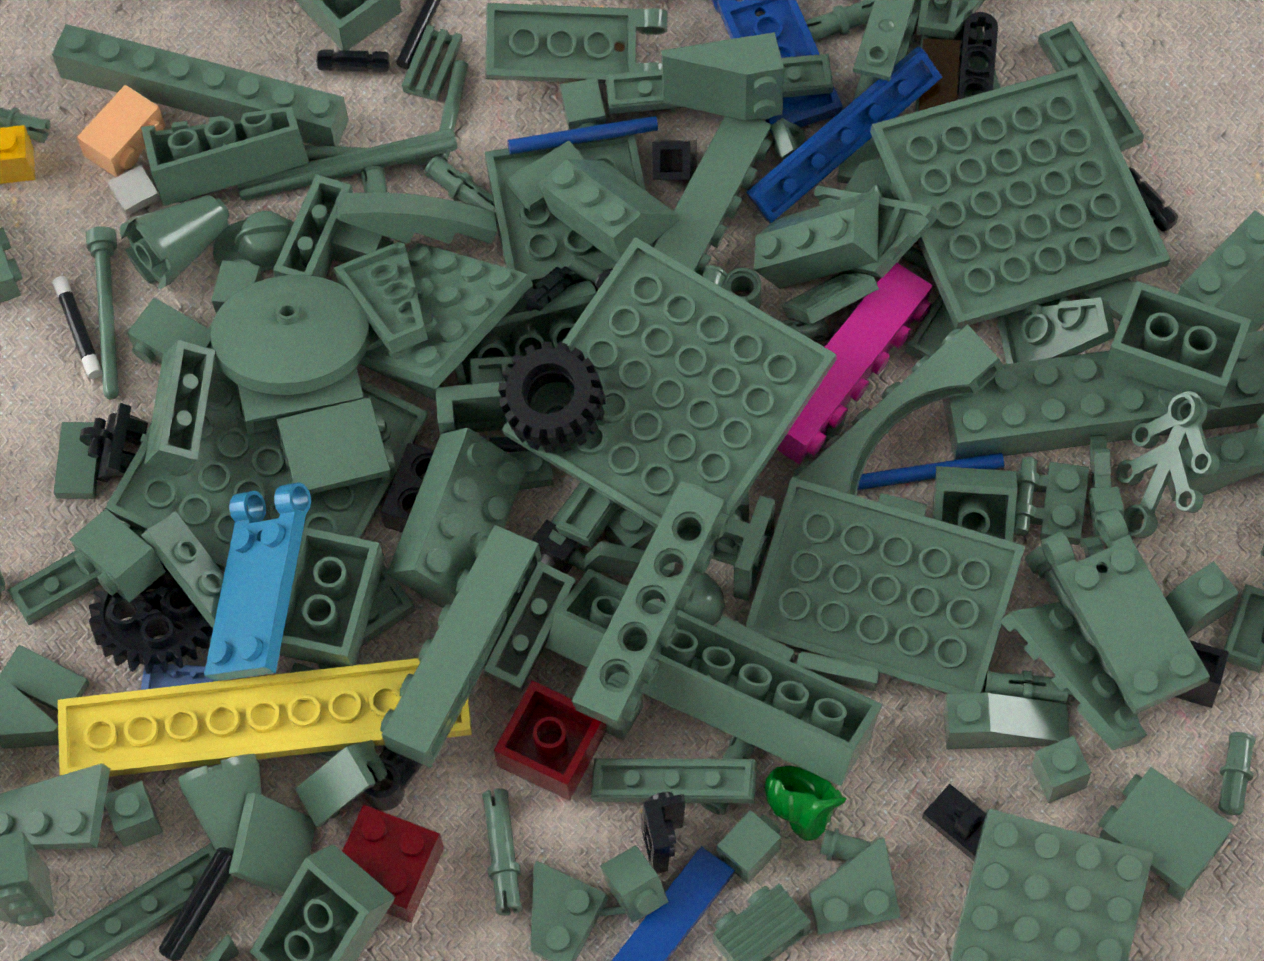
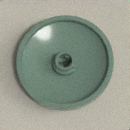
[210,275,370,395]

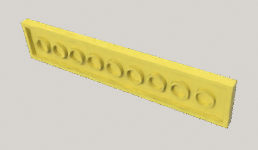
[58,658,472,777]

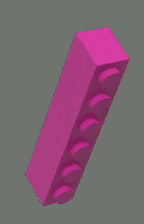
[776,263,933,464]

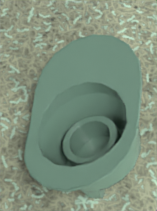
[213,211,294,272]

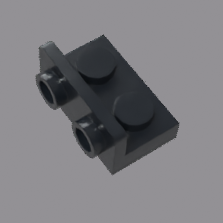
[641,792,686,874]

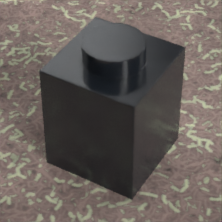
[652,140,697,180]

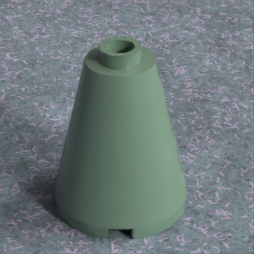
[120,195,229,289]
[178,754,262,852]

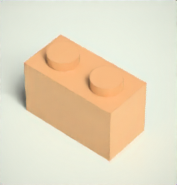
[77,85,166,177]

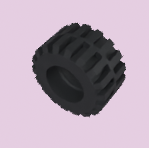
[498,341,606,453]

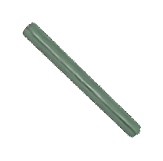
[237,129,458,201]

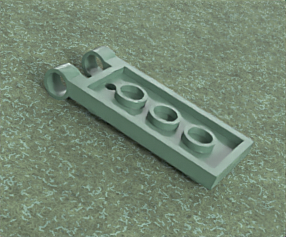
[485,3,668,84]
[1041,508,1210,715]

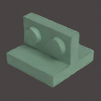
[710,496,775,602]

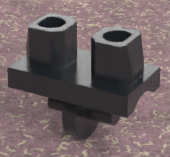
[79,403,148,482]

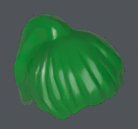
[764,766,846,841]

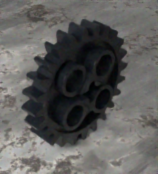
[89,558,213,674]

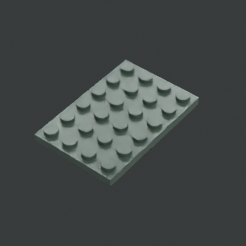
[746,477,1025,694]

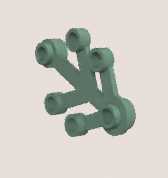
[1116,391,1219,539]

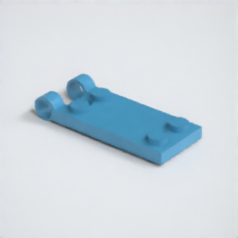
[204,483,311,681]

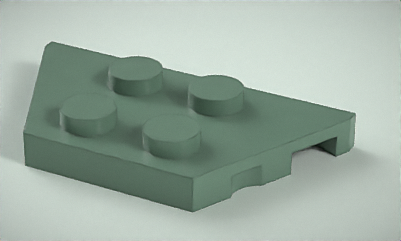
[815,186,939,278]

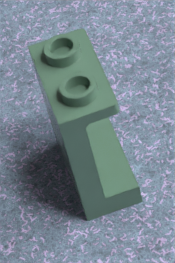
[436,381,507,434]
[277,397,396,502]
[1098,767,1234,902]

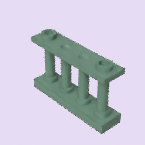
[852,0,921,102]

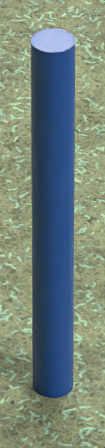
[507,116,658,155]
[858,453,1005,490]

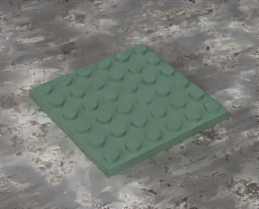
[870,65,1171,329]
[502,237,837,550]
[105,323,428,571]

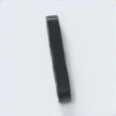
[957,12,998,100]

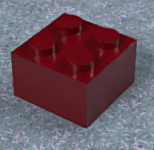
[494,680,607,801]
[342,804,444,923]

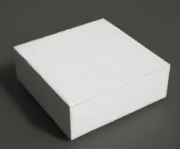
[108,165,160,216]

